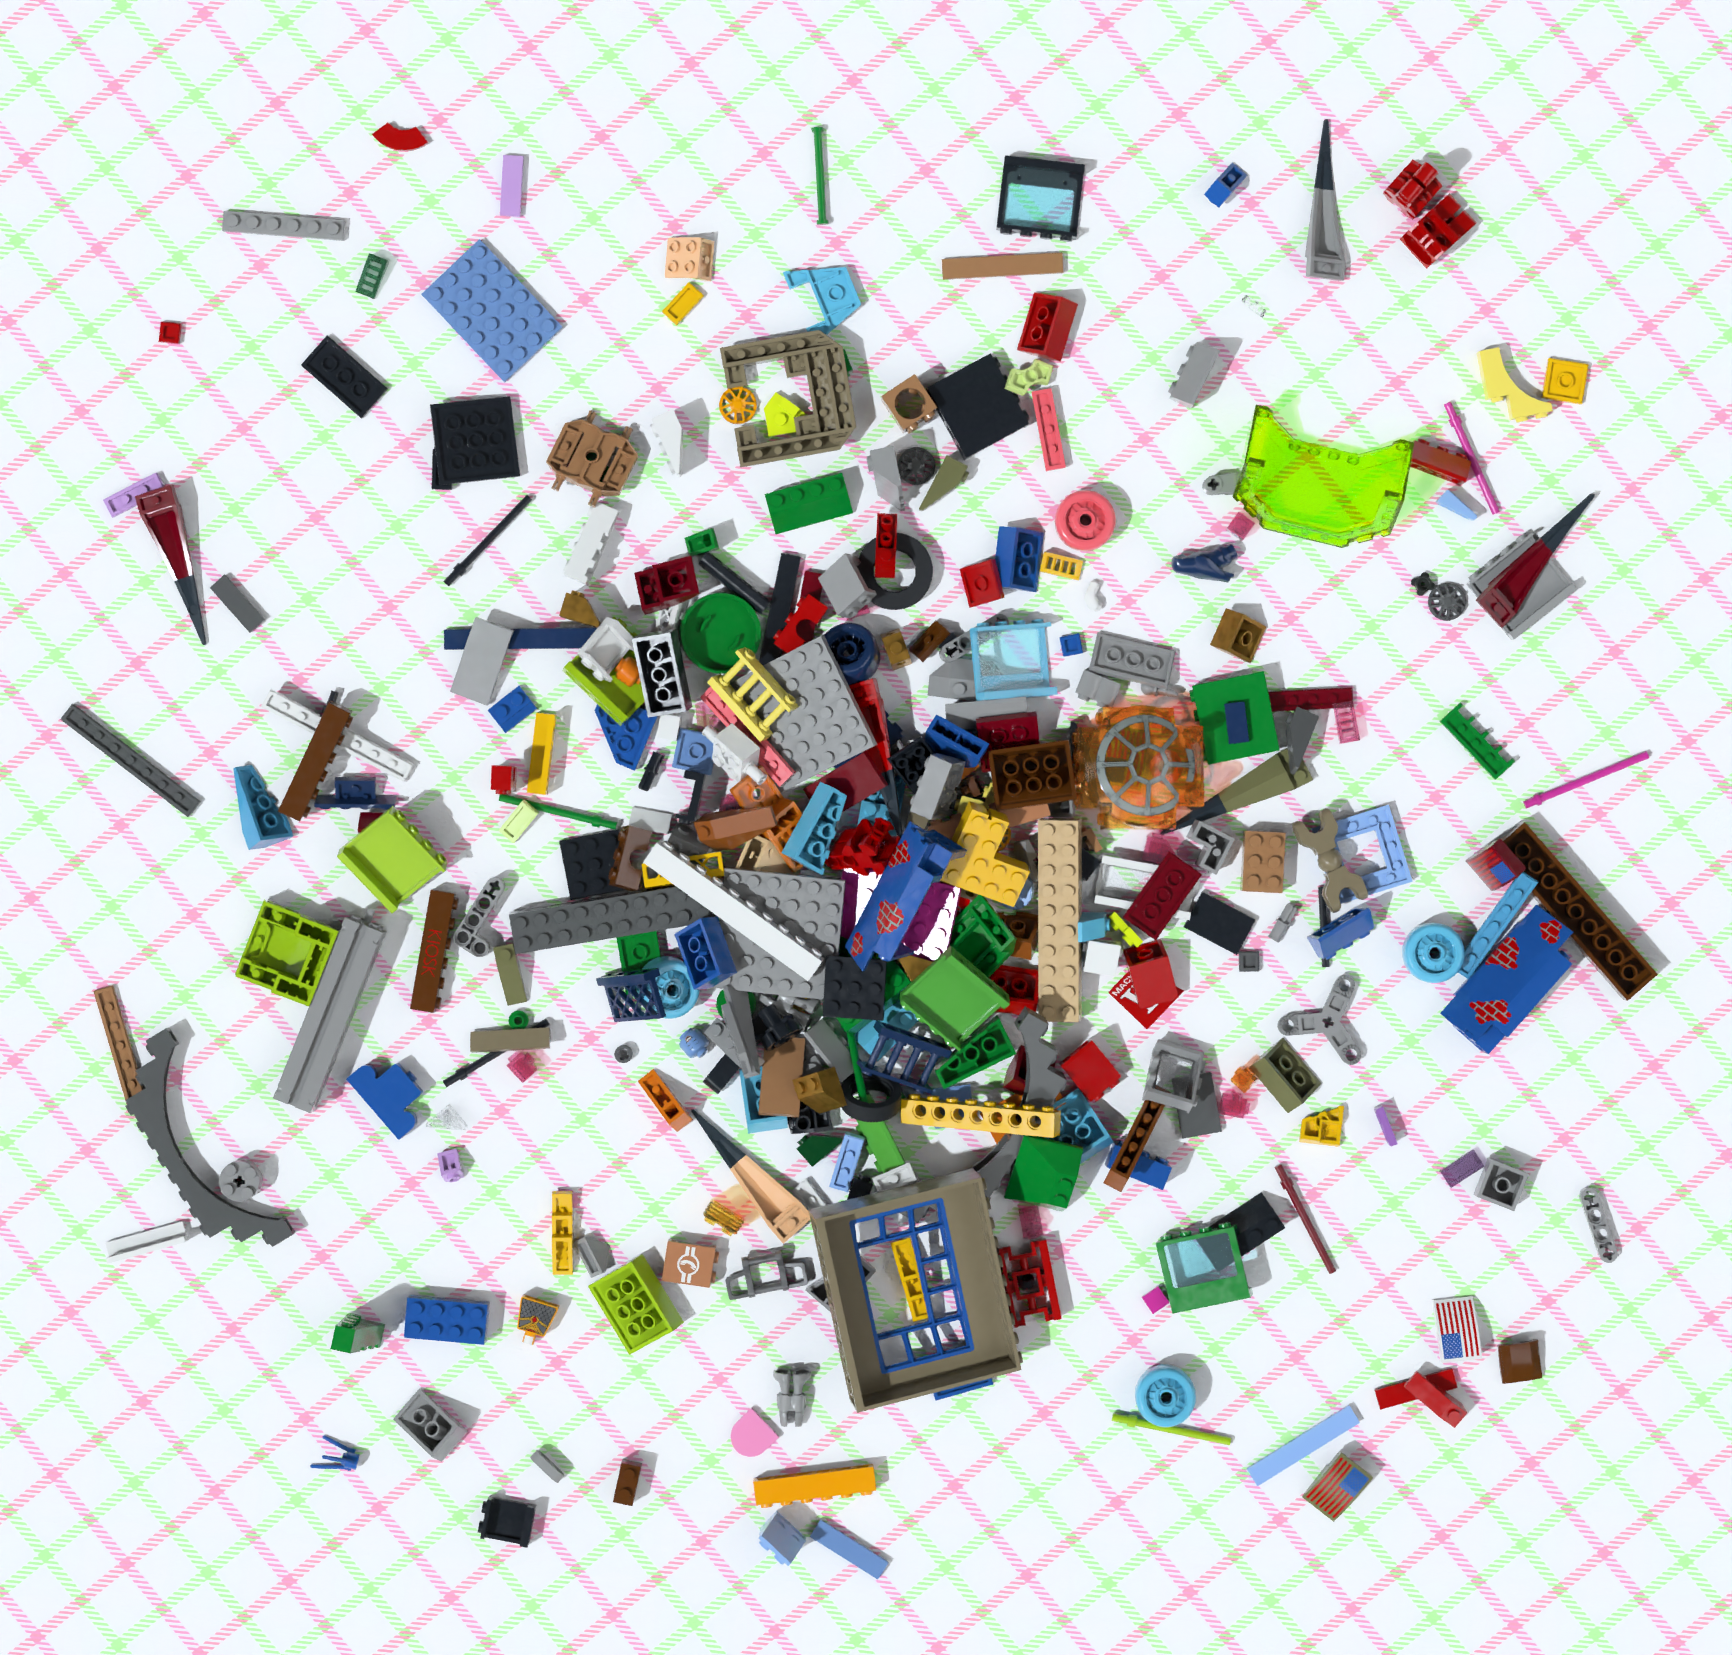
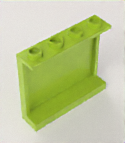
[562,617,645,726]
[337,806,447,914]

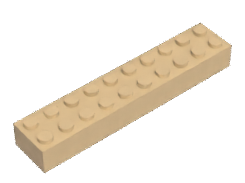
[1038,818,1082,1022]

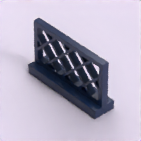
[596,968,666,1022]

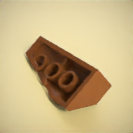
[694,806,778,851]

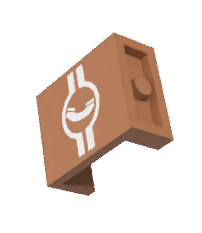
[662,1239,719,1288]

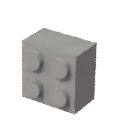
[1473,1157,1529,1211]

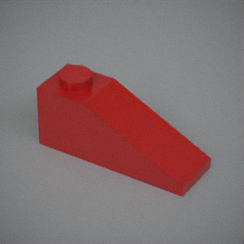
[1404,1371,1467,1428]

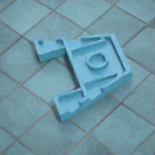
[783,267,861,335]

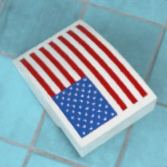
[1432,1296,1482,1363]

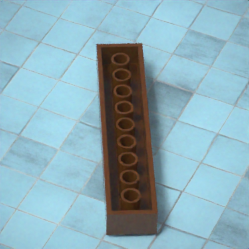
[1502,822,1658,1001]

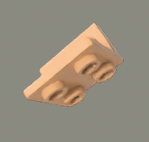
[665,237,715,282]

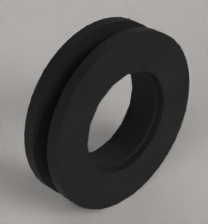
[857,533,933,610]

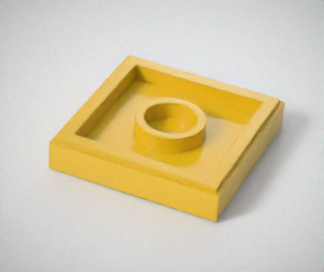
[1541,358,1589,405]

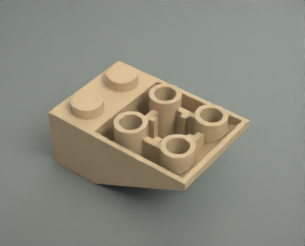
[735,835,801,875]

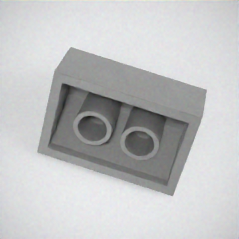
[1168,342,1220,409]
[803,1018,861,1082]

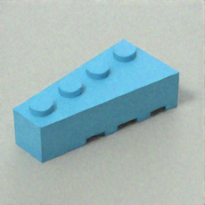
[782,782,847,875]

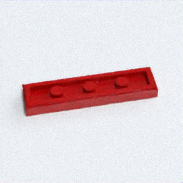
[1374,1368,1458,1410]

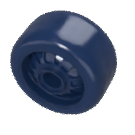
[824,623,881,685]

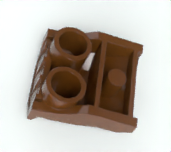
[1497,1339,1542,1384]

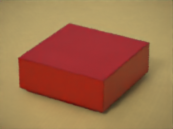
[158,322,182,344]

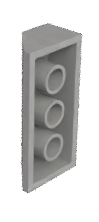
[945,697,1027,734]

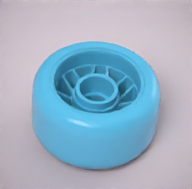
[1402,922,1465,983]
[636,956,700,1019]
[1135,1364,1196,1427]

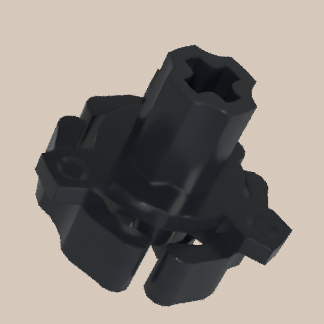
[755,1004,803,1051]

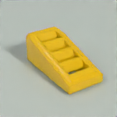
[1039,552,1083,581]

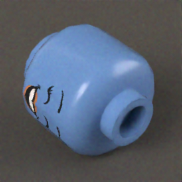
[679,1028,709,1058]

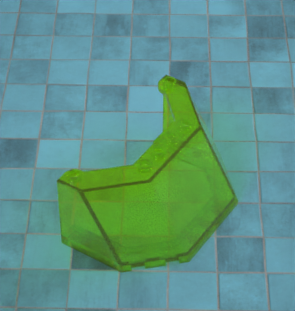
[1232,404,1414,548]

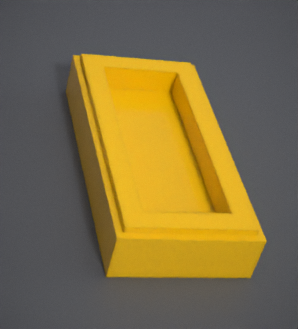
[662,282,704,326]

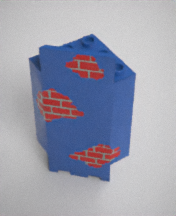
[845,821,967,972]
[1440,905,1573,1054]

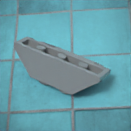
[927,658,1002,701]

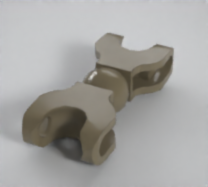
[1292,808,1368,913]

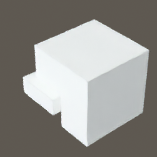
[1082,940,1123,977]

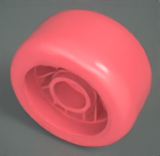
[1054,490,1116,552]

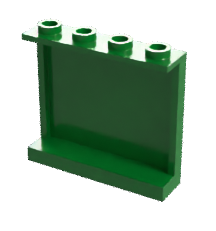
[1189,671,1280,765]

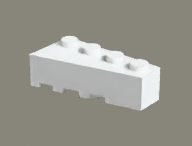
[563,502,620,586]

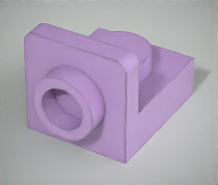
[437,1148,464,1183]

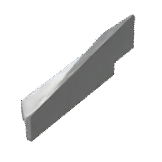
[721,986,760,1079]

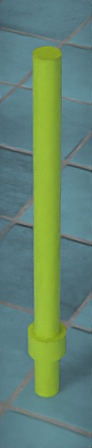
[1111,1413,1231,1446]

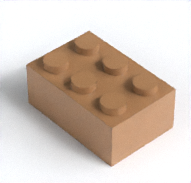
[1240,831,1286,893]

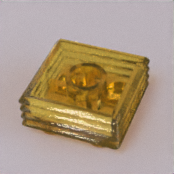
[703,1199,745,1236]

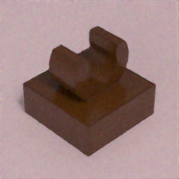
[960,775,983,797]

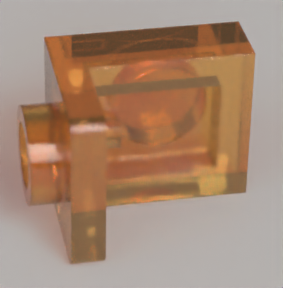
[1230,1065,1258,1093]

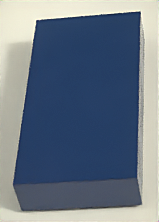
[1224,702,1249,744]

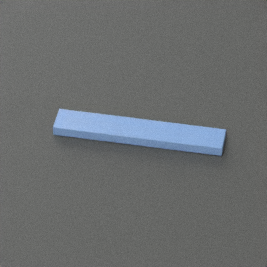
[1246,1405,1360,1486]

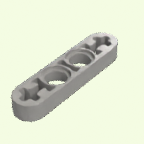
[939,614,1009,663]
[1579,1187,1618,1263]

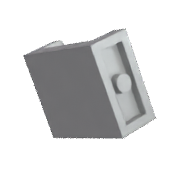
[818,553,877,618]

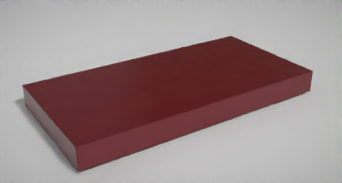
[803,751,888,812]
[1123,851,1202,940]

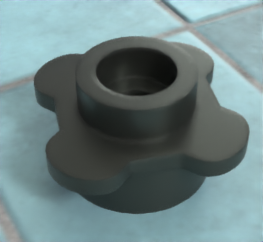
[1411,572,1435,596]

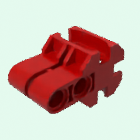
[1383,159,1443,220]
[1400,193,1477,269]
[824,817,901,876]

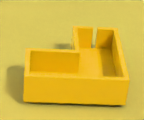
[940,801,1030,907]

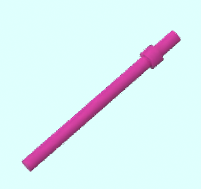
[1444,401,1500,515]

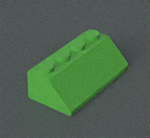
[851,1091,906,1173]

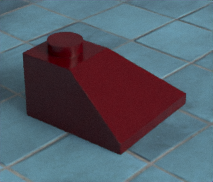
[1003,1045,1056,1096]

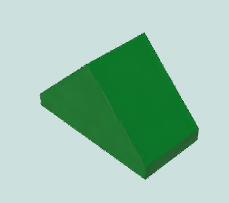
[684,528,720,557]

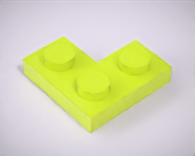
[1108,911,1143,947]

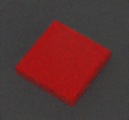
[959,559,1005,608]

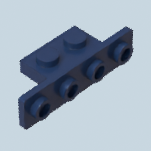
[314,777,397,810]

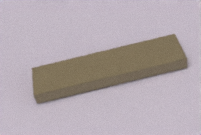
[470,1027,551,1053]

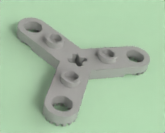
[1277,975,1361,1065]

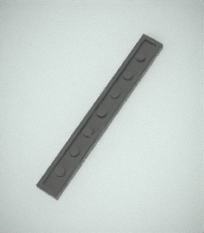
[60,703,201,817]

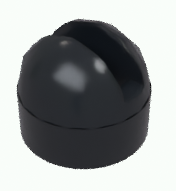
[1018,1274,1034,1290]

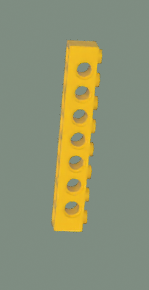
[901,1094,1061,1138]

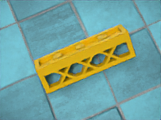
[527,713,557,795]
[642,852,725,889]

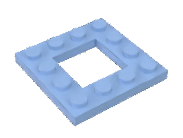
[1311,805,1413,904]

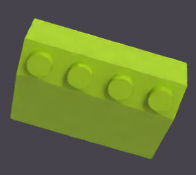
[588,1254,684,1355]

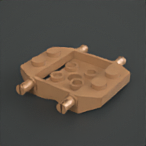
[546,410,638,508]

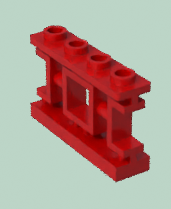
[997,1238,1062,1328]

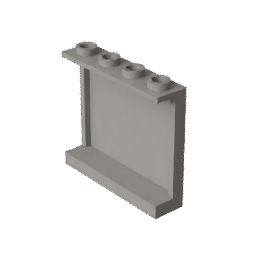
[1466,533,1577,640]

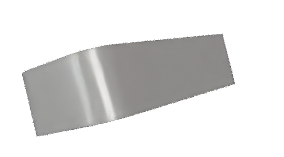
[453,877,506,957]

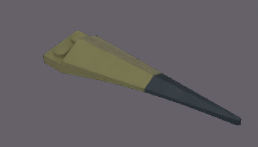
[1159,748,1313,835]

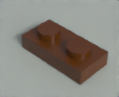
[908,620,950,662]

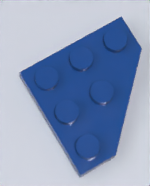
[594,704,658,771]

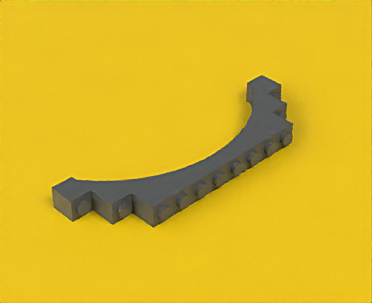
[900,1006,1067,1223]
[125,1027,296,1247]

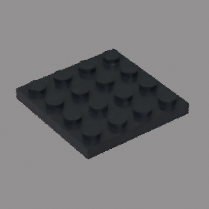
[429,396,520,486]

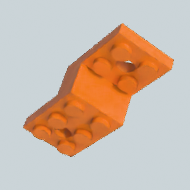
[729,765,803,873]

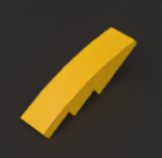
[552,1191,573,1275]
[890,1238,928,1322]

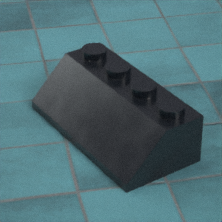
[1196,1192,1285,1272]

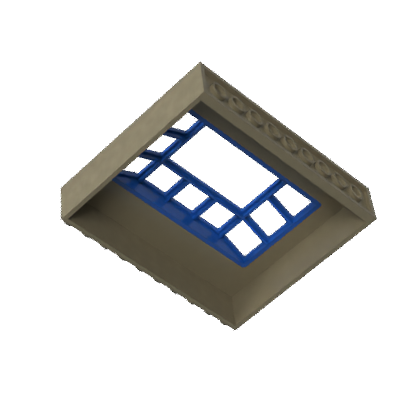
[808,1168,1023,1413]

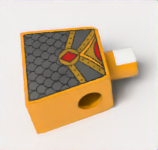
[517,1294,560,1345]

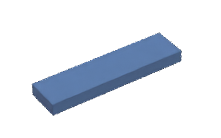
[810,1519,889,1580]

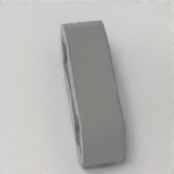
[530,1450,565,1483]

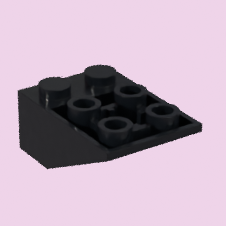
[887,736,936,794]

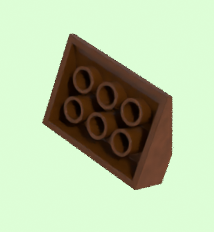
[988,740,1077,811]

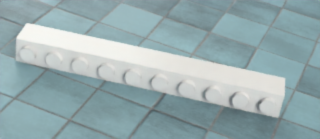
[643,841,824,981]

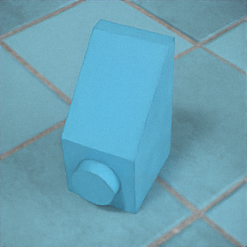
[1078,912,1111,942]

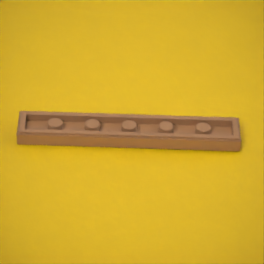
[942,252,1064,280]
[93,985,144,1104]

